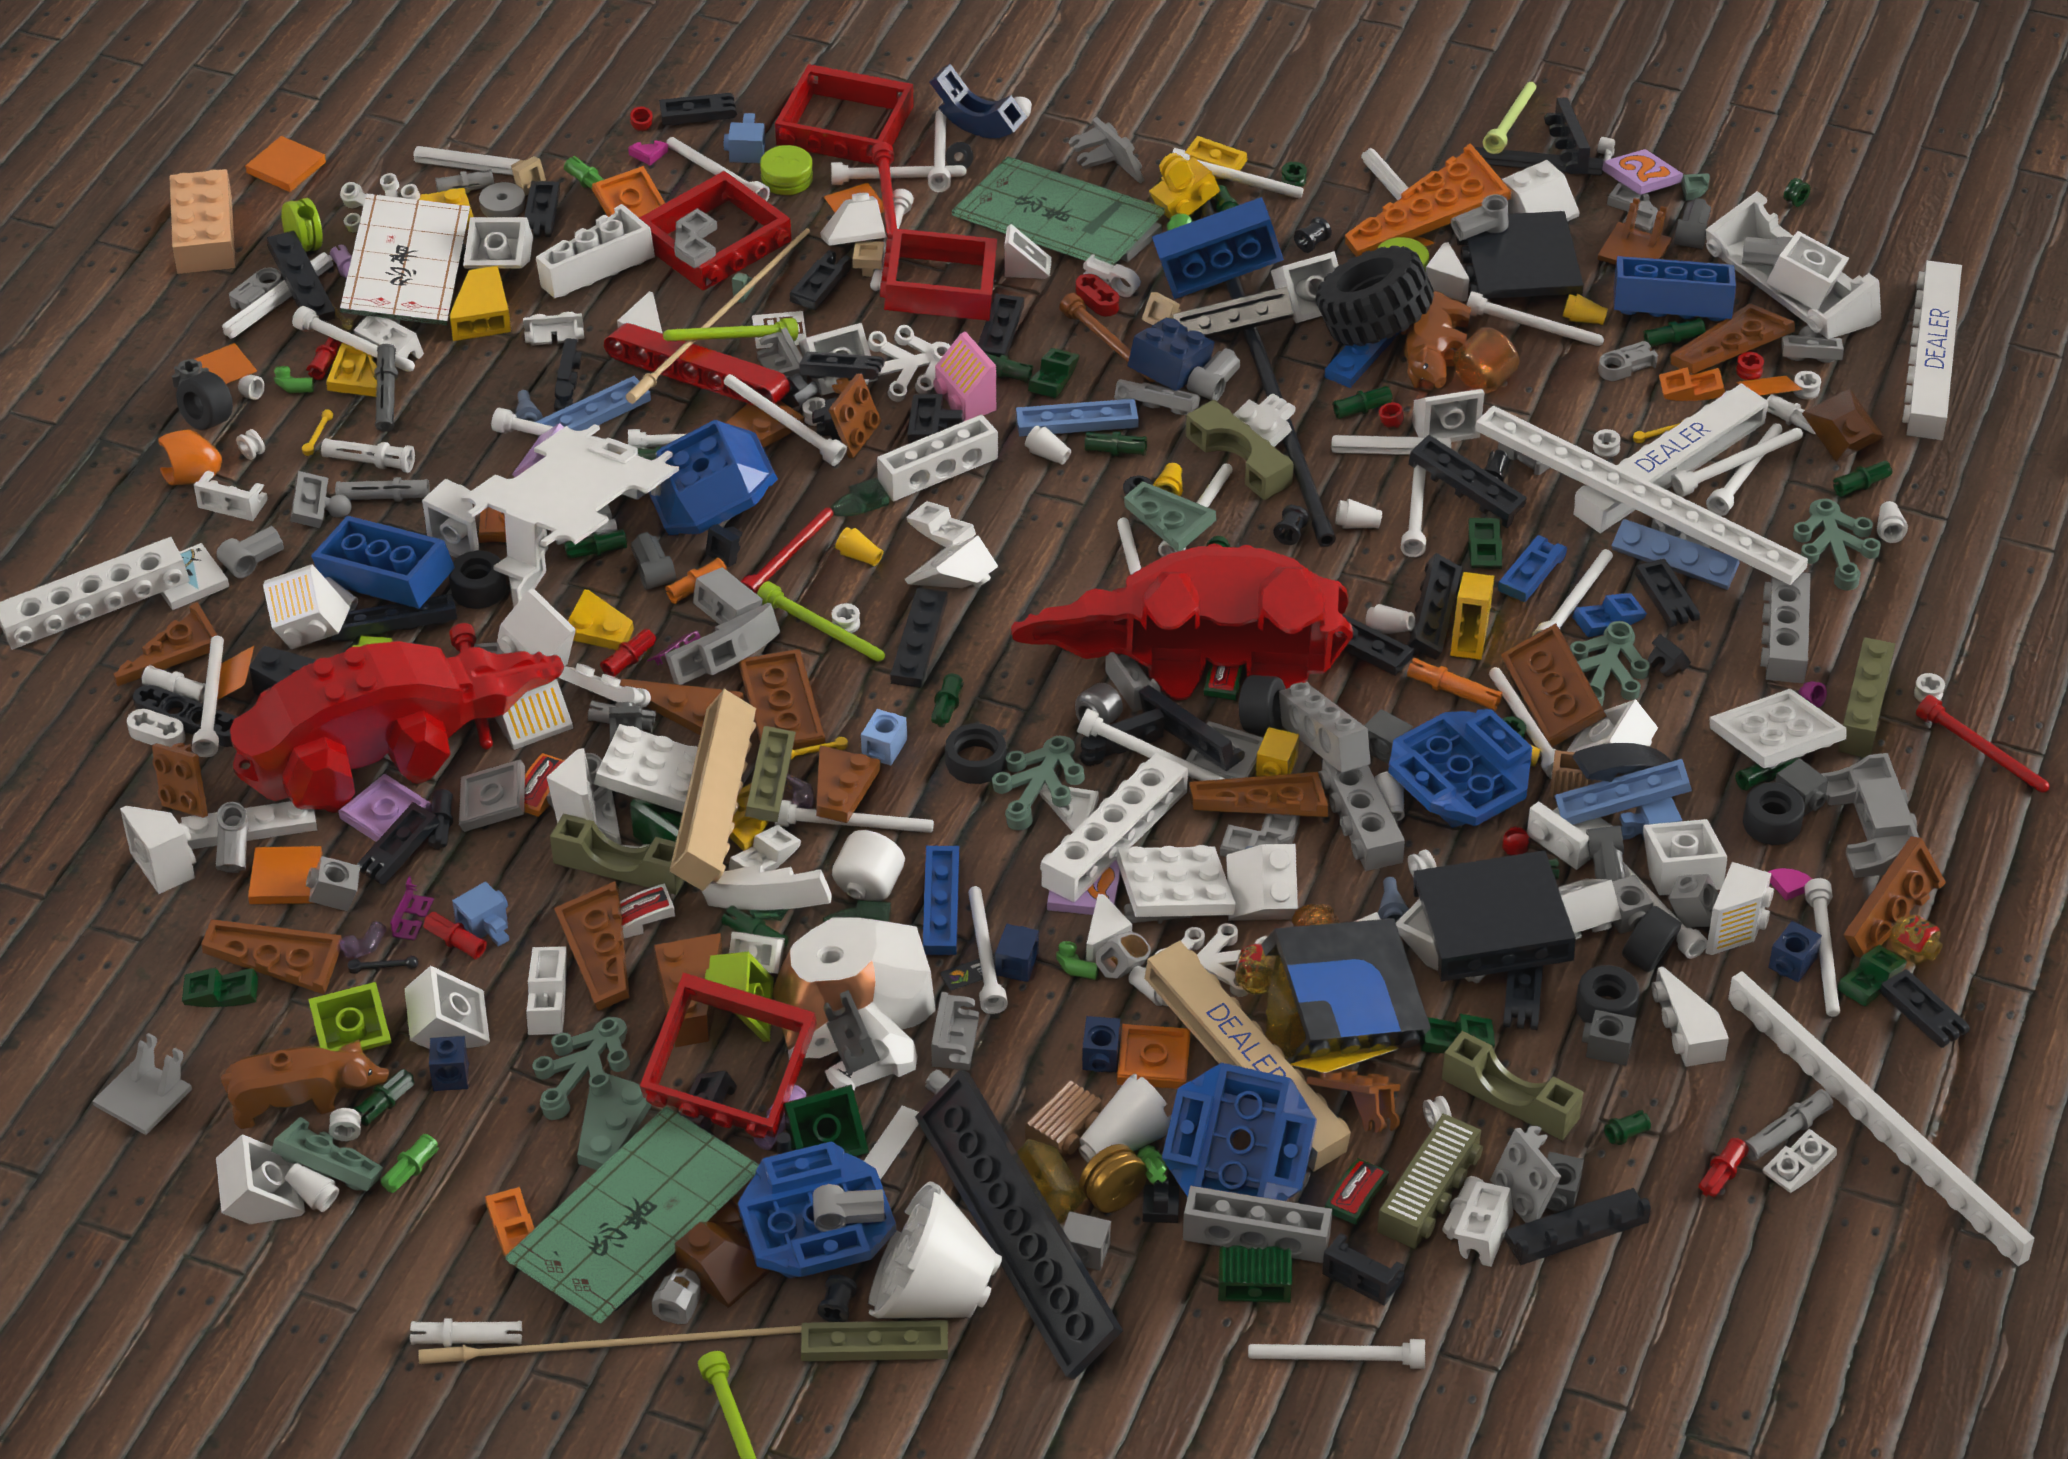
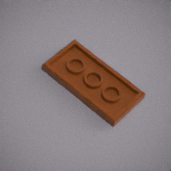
[1501,623,1607,747]
[738,649,825,750]

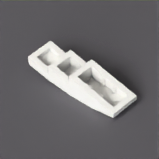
[702,864,832,910]

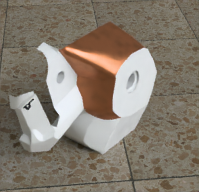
[773,918,936,1091]

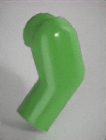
[273,366,314,393]
[1056,941,1099,980]

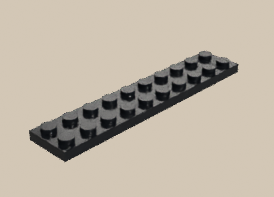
[915,1069,1123,1379]

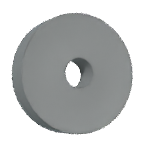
[479,182,526,217]

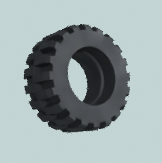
[1316,246,1434,346]

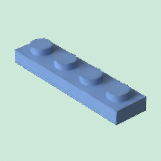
[536,376,651,437]
[1016,399,1138,436]
[1611,519,1740,590]
[1555,759,1692,825]

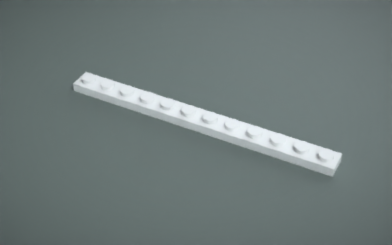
[1475,406,1808,585]
[1728,971,2035,1266]

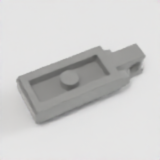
[1114,379,1200,415]

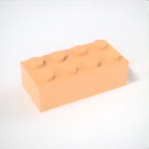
[170,169,236,274]

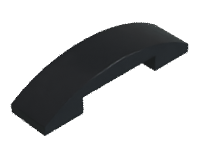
[1572,743,1672,782]

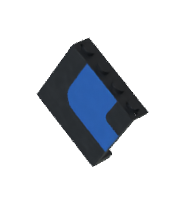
[1261,918,1431,1057]

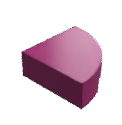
[628,141,668,165]
[1768,868,1812,901]

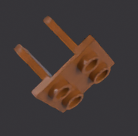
[1597,198,1672,265]
[829,374,881,458]
[152,743,208,818]
[1306,1068,1401,1133]

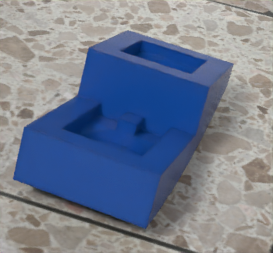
[1572,593,1647,637]

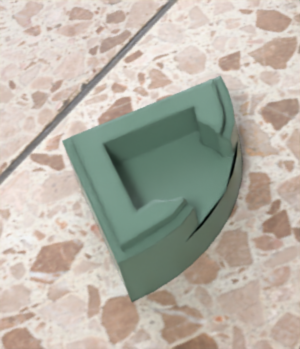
[1680,173,1710,201]
[732,273,755,303]

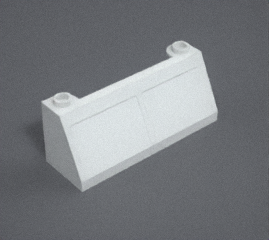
[1705,191,1881,339]

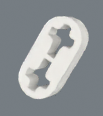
[127,709,186,747]

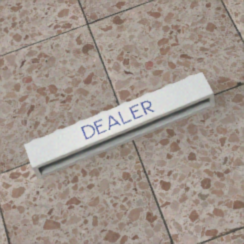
[1902,260,1962,440]
[1574,383,1768,533]

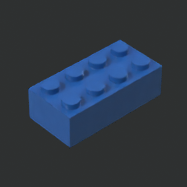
[1152,197,1284,299]
[1613,256,1736,321]
[311,516,455,609]

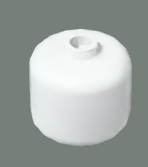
[832,830,905,902]

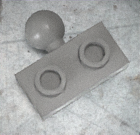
[1781,325,1844,363]
[290,471,352,528]

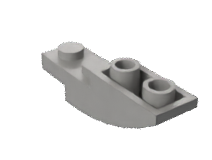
[665,603,780,685]

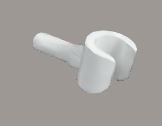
[1597,137,1615,161]

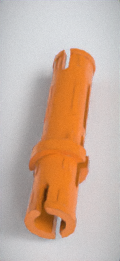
[1407,658,1502,711]

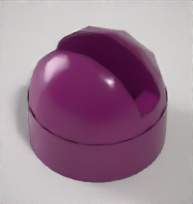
[1798,681,1827,708]

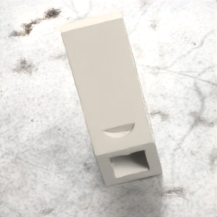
[1652,967,1729,1067]

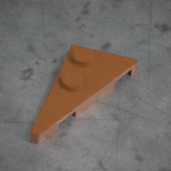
[113,602,218,687]

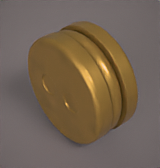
[1079,1144,1147,1213]

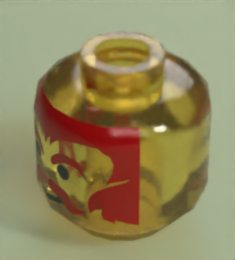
[1889,914,1943,965]
[1235,944,1281,995]

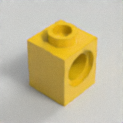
[1256,727,1299,776]

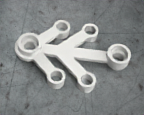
[340,173,420,233]
[849,325,950,402]
[1155,923,1280,997]

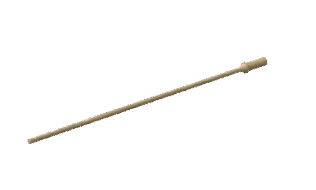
[626,228,810,404]
[419,1321,858,1364]

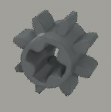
[172,359,209,388]

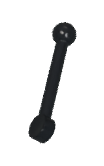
[347,956,419,974]

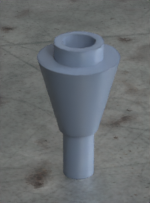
[515,390,543,433]
[1378,877,1409,923]

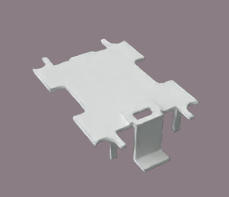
[461,424,679,581]

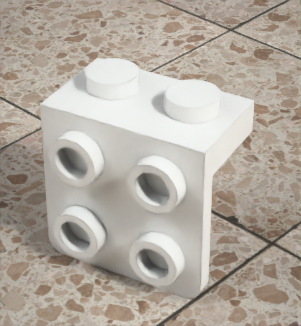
[1527,801,1612,870]

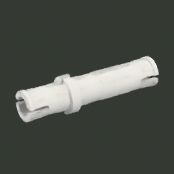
[410,1318,522,1347]

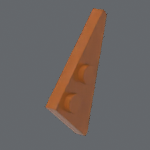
[620,679,744,735]

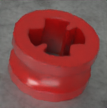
[1736,352,1764,380]

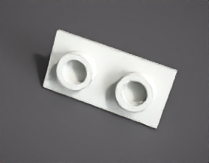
[523,312,584,346]

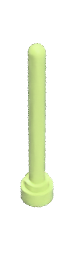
[1483,82,1536,154]

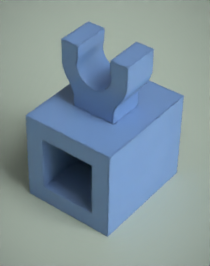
[724,113,766,163]
[1619,797,1682,840]
[452,881,509,947]

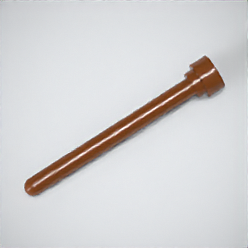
[1059,293,1156,383]

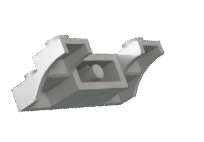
[1821,753,1919,878]

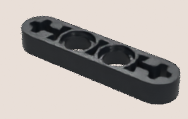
[133,685,237,747]

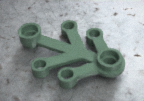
[1793,499,1881,590]
[1570,621,1650,706]
[992,736,1085,830]
[532,1017,630,1120]

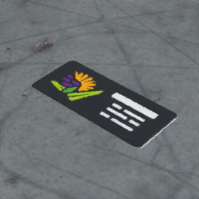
[940,954,995,991]

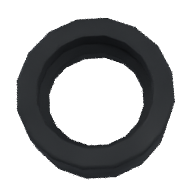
[945,723,1006,784]

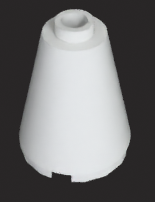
[1079,1074,1171,1163]

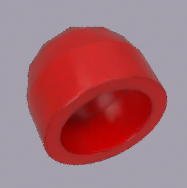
[630,107,653,132]
[1379,402,1404,428]
[1502,826,1529,855]

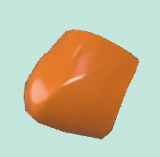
[158,430,222,485]

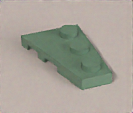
[1124,481,1216,552]
[577,1074,652,1172]
[271,1117,383,1191]

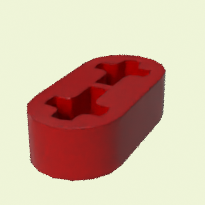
[1075,274,1119,317]

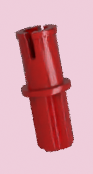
[306,337,342,380]
[600,629,656,677]
[423,912,487,959]
[1699,1138,1749,1197]

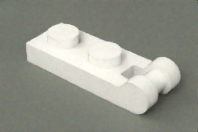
[559,663,651,708]

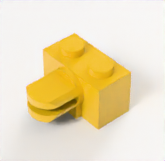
[1149,153,1221,219]

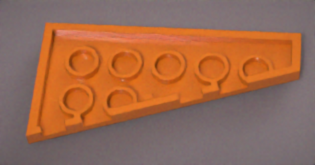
[1345,143,1511,257]

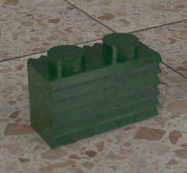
[1218,1245,1292,1303]

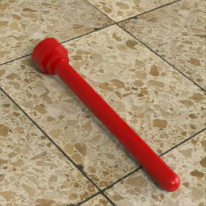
[871,142,897,239]
[740,508,833,594]
[449,623,493,749]
[1916,694,2050,793]

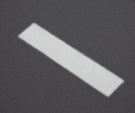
[864,1106,919,1180]

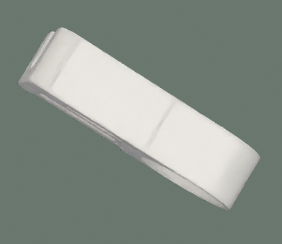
[1083,254,1140,297]

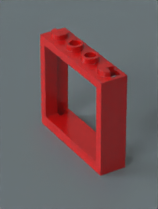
[775,64,914,165]
[639,171,792,291]
[880,228,997,321]
[640,972,817,1139]

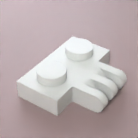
[1233,394,1295,447]

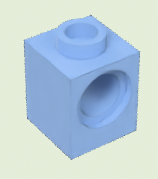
[861,709,907,766]

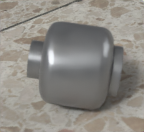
[1075,683,1123,725]

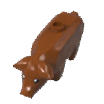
[1401,291,1471,388]
[220,1040,389,1129]

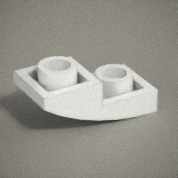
[1763,1129,1837,1193]

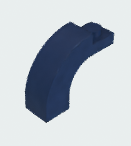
[929,64,1027,139]

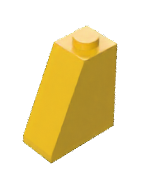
[449,266,511,341]
[1450,572,1495,660]

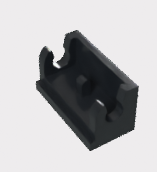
[1322,1233,1405,1306]

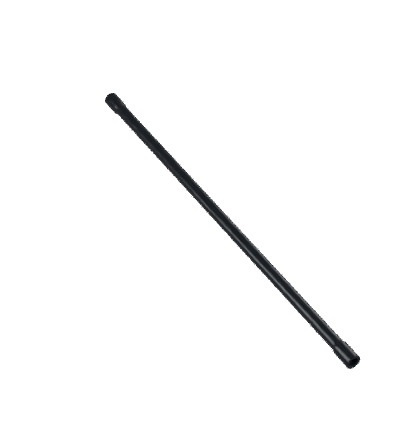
[1199,200,1336,547]

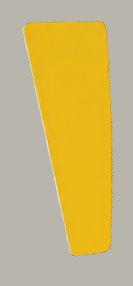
[1290,1046,1398,1073]

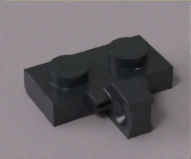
[907,394,964,443]

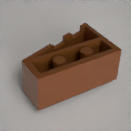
[654,933,723,1048]

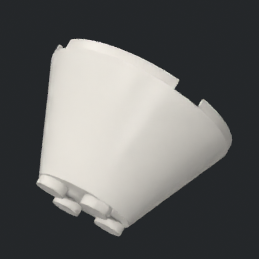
[868,1181,1002,1318]

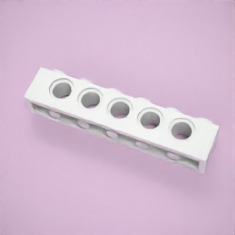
[0,537,190,650]
[1040,753,1188,902]

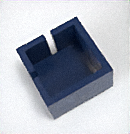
[1127,317,1215,391]

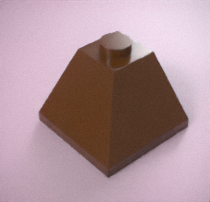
[1802,389,1884,462]
[674,1222,772,1308]

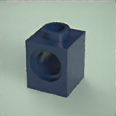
[1768,921,1822,982]
[995,924,1039,982]
[1082,1016,1121,1072]
[429,1036,469,1091]

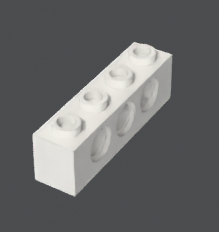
[877,414,998,502]

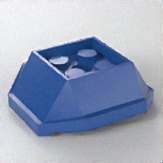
[649,420,778,535]
[1388,709,1533,828]
[1162,1063,1317,1201]
[738,1141,896,1279]

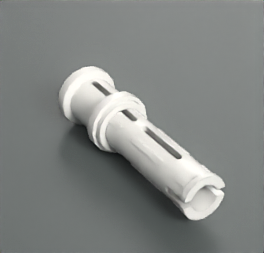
[321,438,415,473]

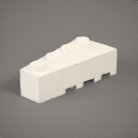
[536,204,655,298]

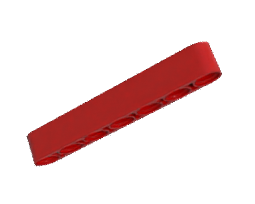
[604,323,791,406]

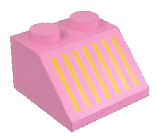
[933,332,996,421]

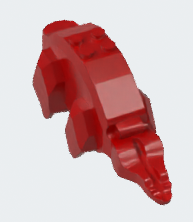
[1011,544,1353,700]
[230,641,564,813]

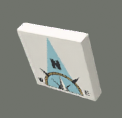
[160,543,229,610]

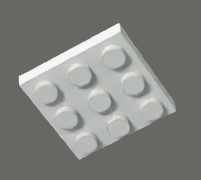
[1709,688,1846,769]
[594,724,698,813]
[1116,845,1235,917]

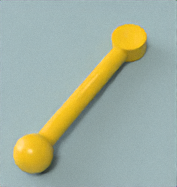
[302,409,333,456]
[1633,419,1684,444]
[790,737,848,760]

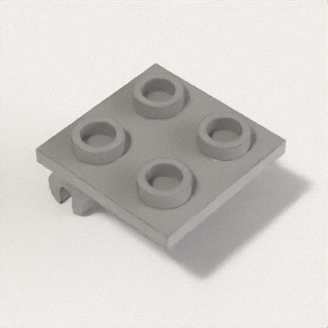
[1069,116,1144,183]
[92,1033,192,1135]
[1490,1126,1561,1223]

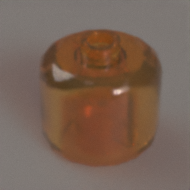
[1453,327,1520,394]

